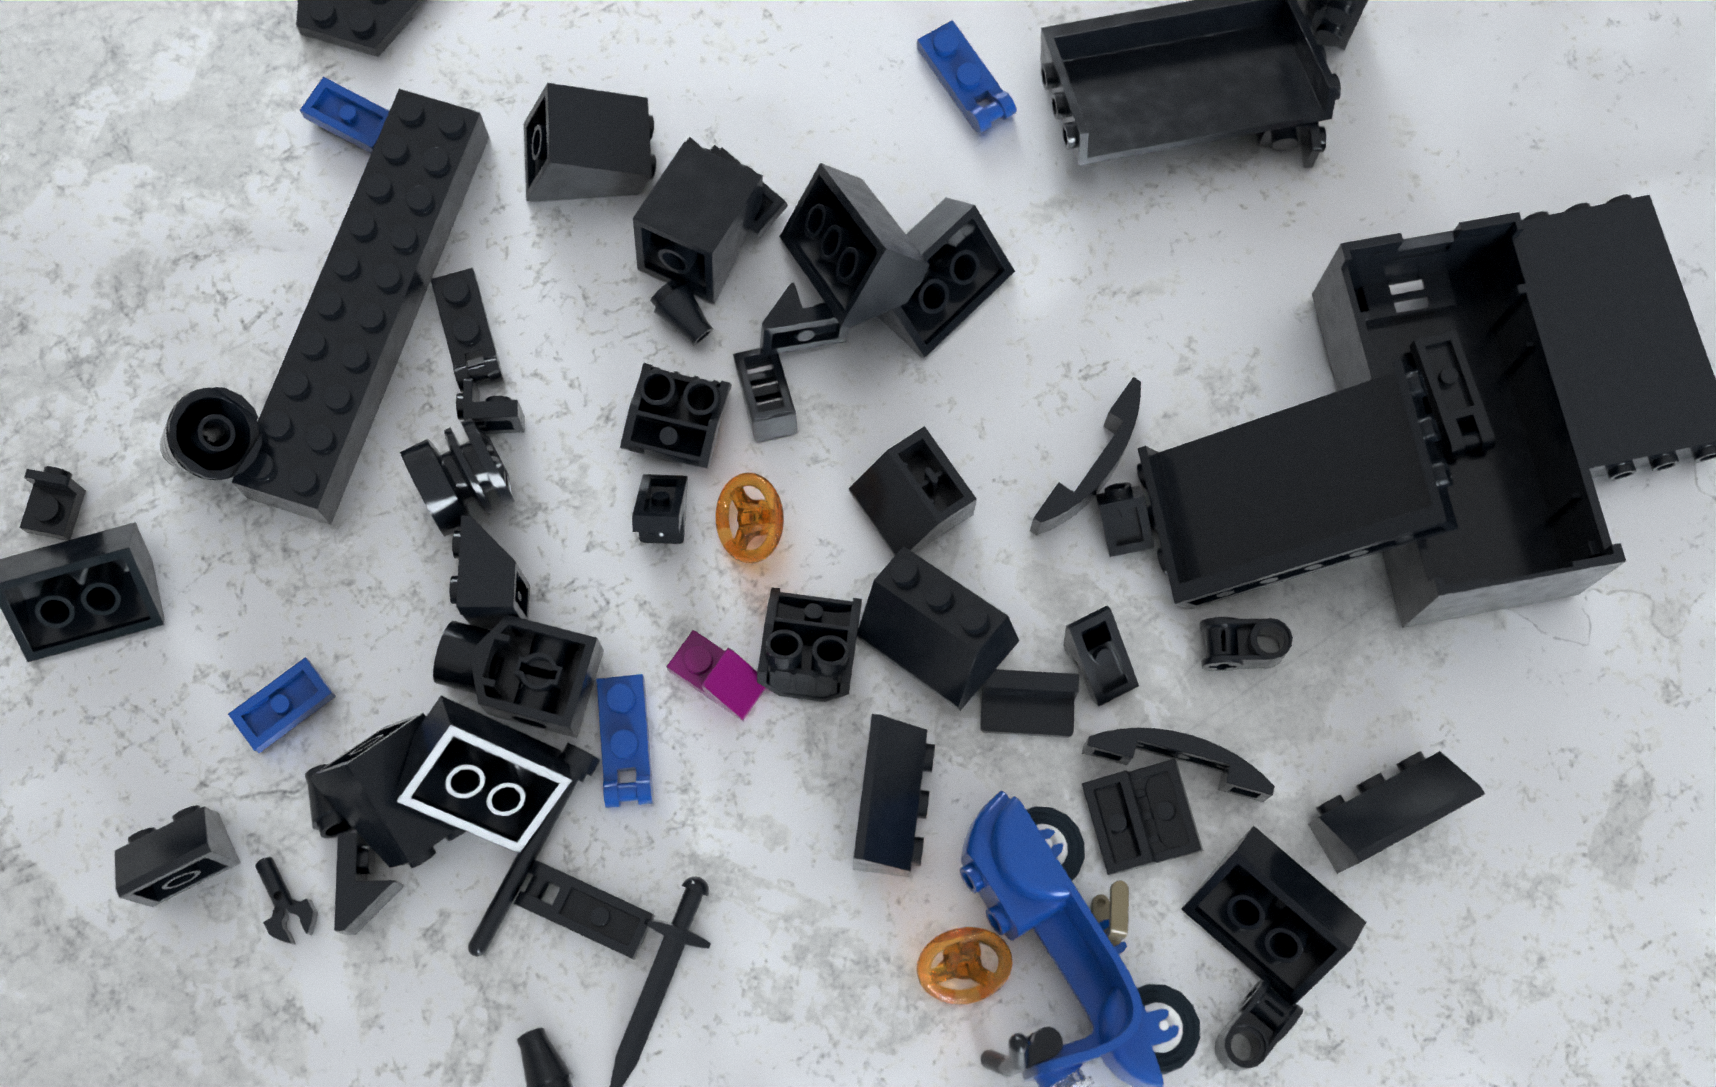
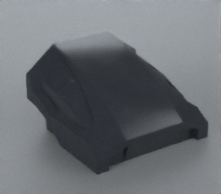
[620,363,732,469]
[757,587,862,702]

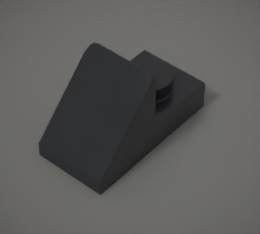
[760,282,849,356]
[632,474,688,544]
[1063,606,1139,706]
[334,833,404,935]

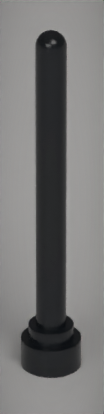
[468,742,600,957]

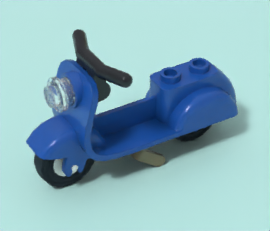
[960,791,1200,1087]

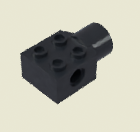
[433,615,604,738]

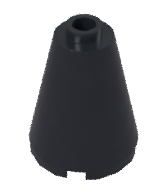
[160,387,262,480]

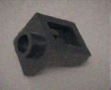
[1257,122,1326,167]
[456,378,525,434]
[20,466,86,541]
[1096,482,1154,557]

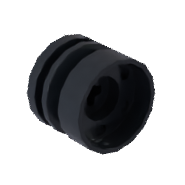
[400,417,515,537]

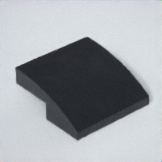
[1082,759,1204,875]

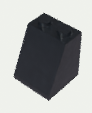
[524,83,656,202]
[633,141,763,303]
[310,713,467,868]

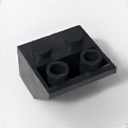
[849,426,977,556]
[449,516,530,629]

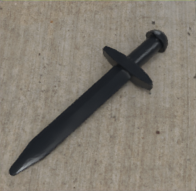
[610,876,711,1087]

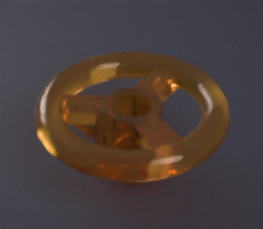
[715,472,784,564]
[917,927,1013,1004]

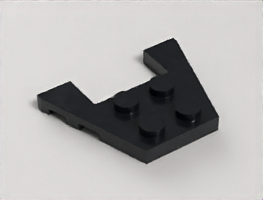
[296,0,423,57]

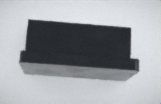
[980,669,1079,738]

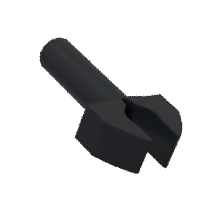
[255,857,318,944]

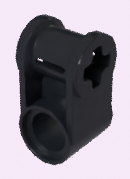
[1199,617,1293,671]
[1214,977,1304,1071]

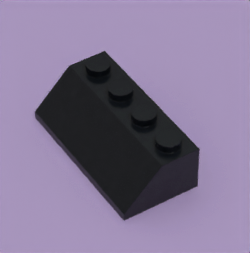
[779,163,930,328]

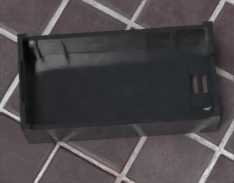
[1312,212,1626,628]

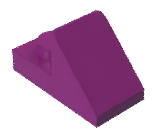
[666,630,766,721]

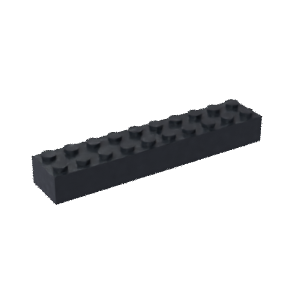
[232,89,489,525]

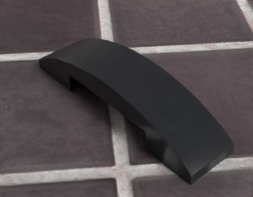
[1029,377,1141,535]
[1082,728,1275,802]

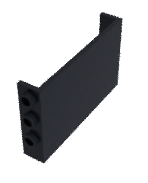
[1040,0,1341,166]
[1518,194,1716,481]
[1137,358,1459,609]

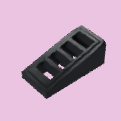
[733,348,797,442]

